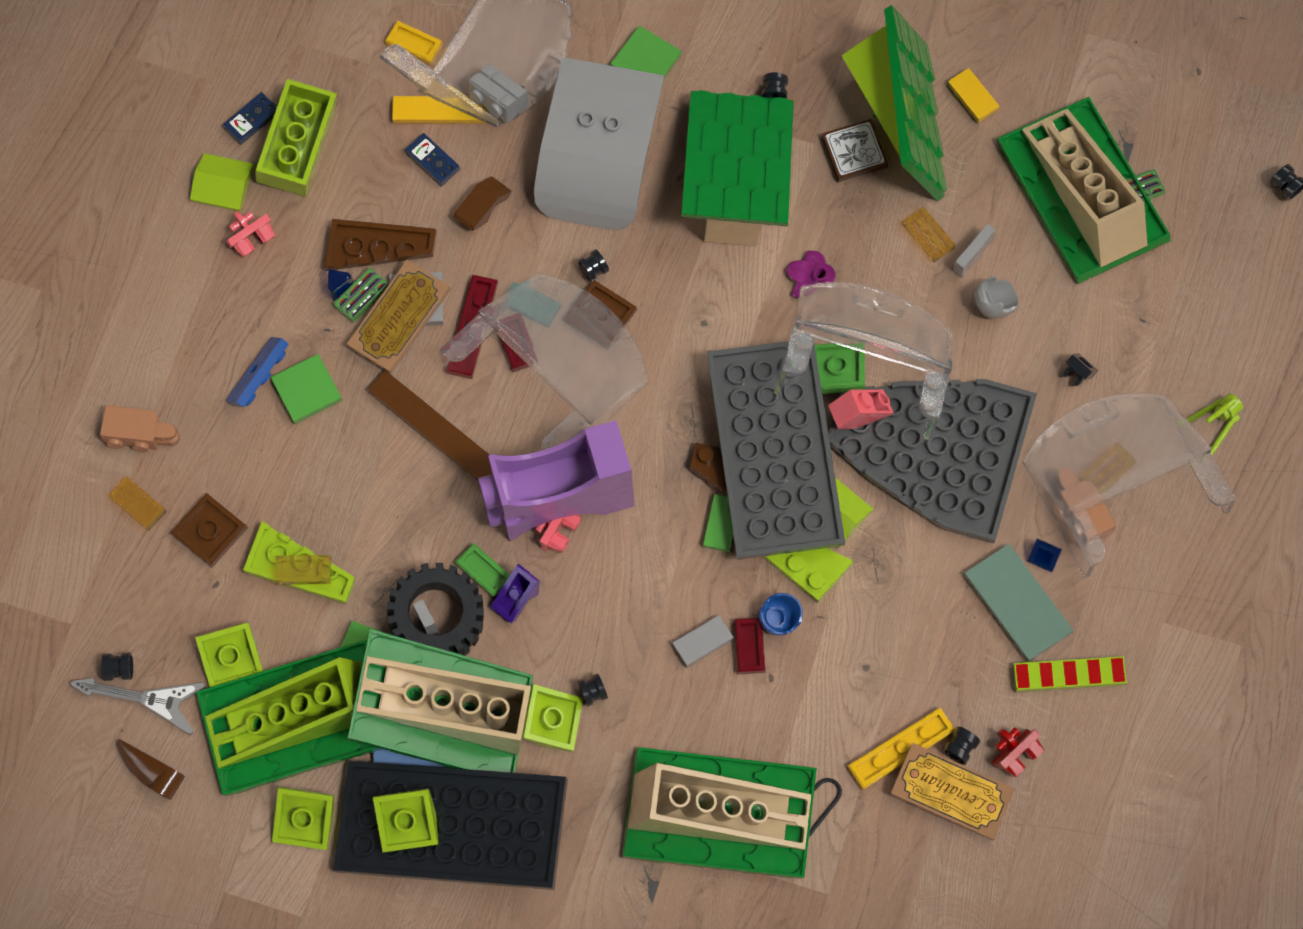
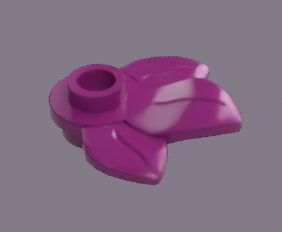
[785,250,836,299]

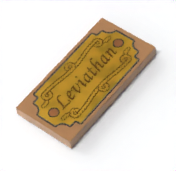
[347,260,451,374]
[890,743,1015,840]

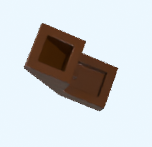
[453,176,512,231]

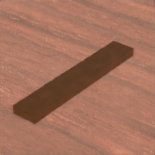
[368,370,492,482]

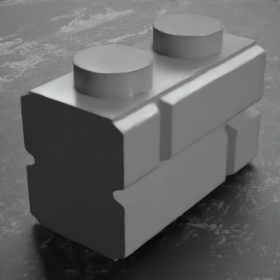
[469,64,528,123]

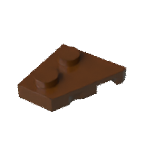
[690,443,727,494]

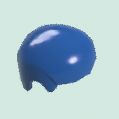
[758,593,803,636]

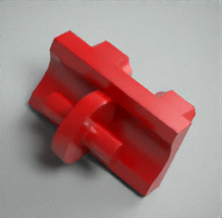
[991,727,1044,777]

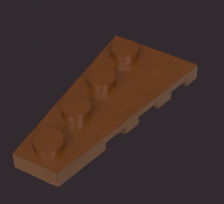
[325,219,437,271]

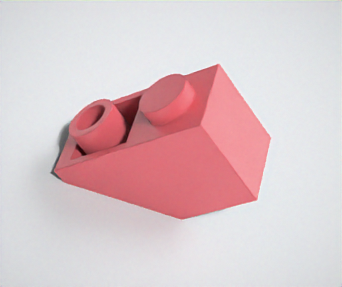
[828,389,894,429]

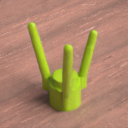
[1180,393,1243,459]

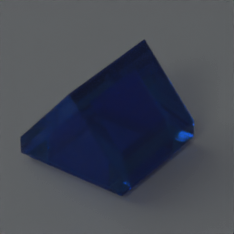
[328,269,353,301]
[1027,538,1062,572]

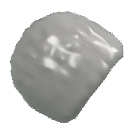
[974,276,1019,319]

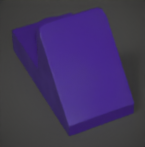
[491,564,540,623]

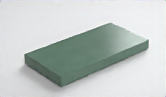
[964,544,1074,662]

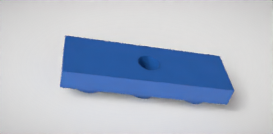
[226,337,289,407]

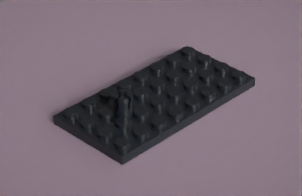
[333,761,568,890]

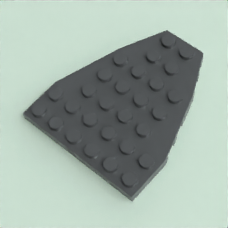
[829,379,1037,544]

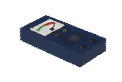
[223,92,277,145]
[405,133,460,186]

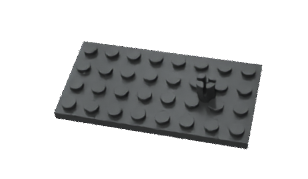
[707,338,845,560]

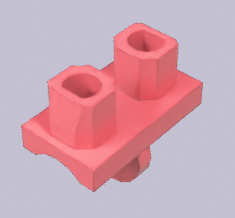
[226,211,275,258]
[535,515,582,553]

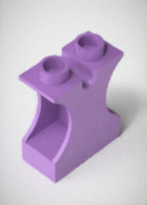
[478,420,634,541]

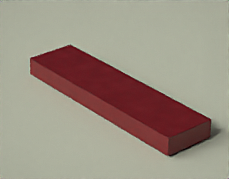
[446,275,499,379]

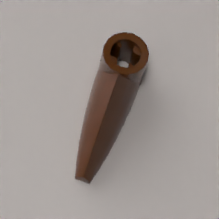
[117,739,185,800]

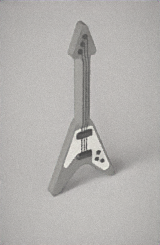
[71,678,205,735]

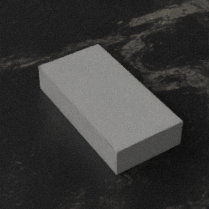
[953,224,996,278]
[413,599,439,636]
[673,615,734,668]

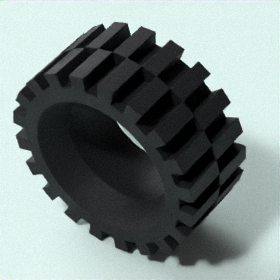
[387,562,484,656]

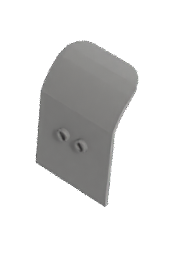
[534,57,664,230]

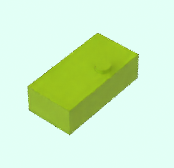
[256,79,337,197]

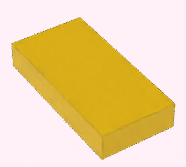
[385,20,443,65]
[947,68,1000,123]

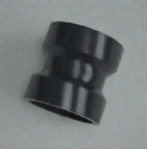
[1270,164,1303,201]
[101,652,134,681]
[942,726,980,765]

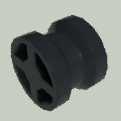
[762,72,788,98]
[578,249,609,282]
[577,673,608,707]

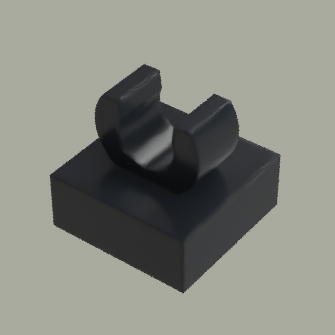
[1063,353,1099,386]

